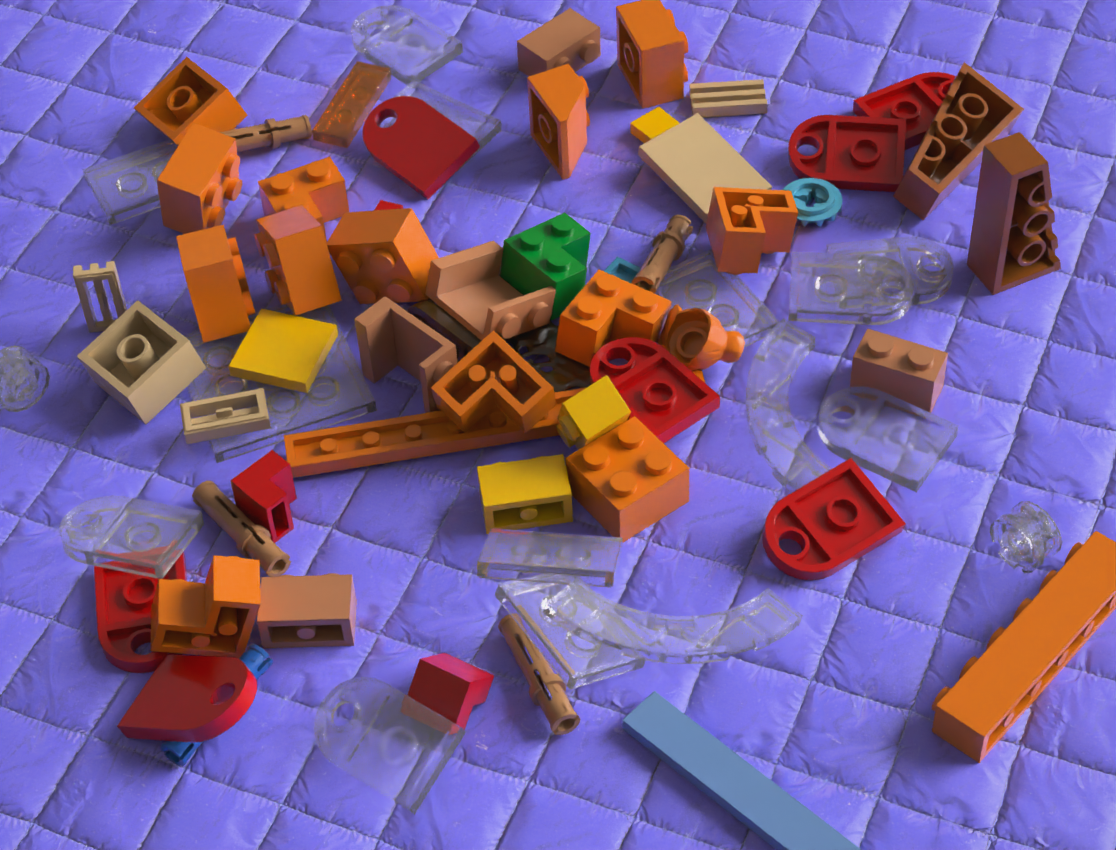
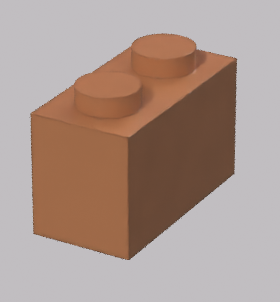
[517,8,601,76]
[850,328,948,416]
[257,573,357,648]

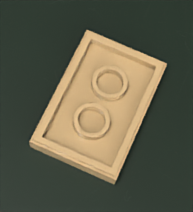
[638,113,772,223]

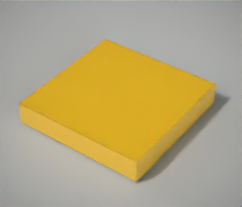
[228,308,338,393]

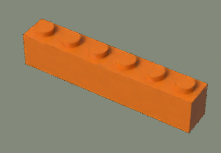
[932,531,1116,763]

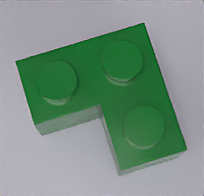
[500,213,591,320]

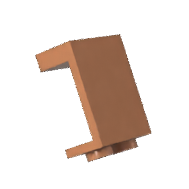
[425,241,556,340]
[354,296,457,413]

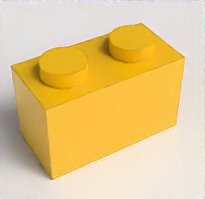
[556,375,631,450]
[477,454,573,534]

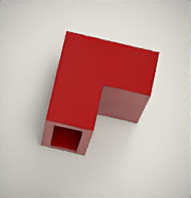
[230,450,297,543]
[401,653,495,737]

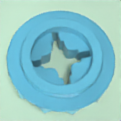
[783,178,842,227]

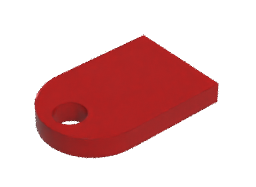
[853,72,956,150]
[362,96,480,200]
[788,115,906,192]
[590,337,720,443]
[762,458,906,580]
[94,547,187,673]
[117,655,257,743]

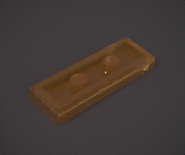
[312,61,392,148]

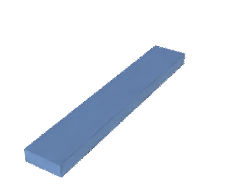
[622,691,862,850]

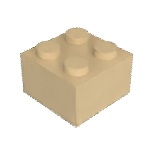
[77,300,206,425]

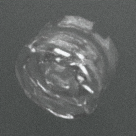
[0,345,50,412]
[990,501,1062,573]

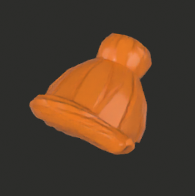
[658,304,745,371]

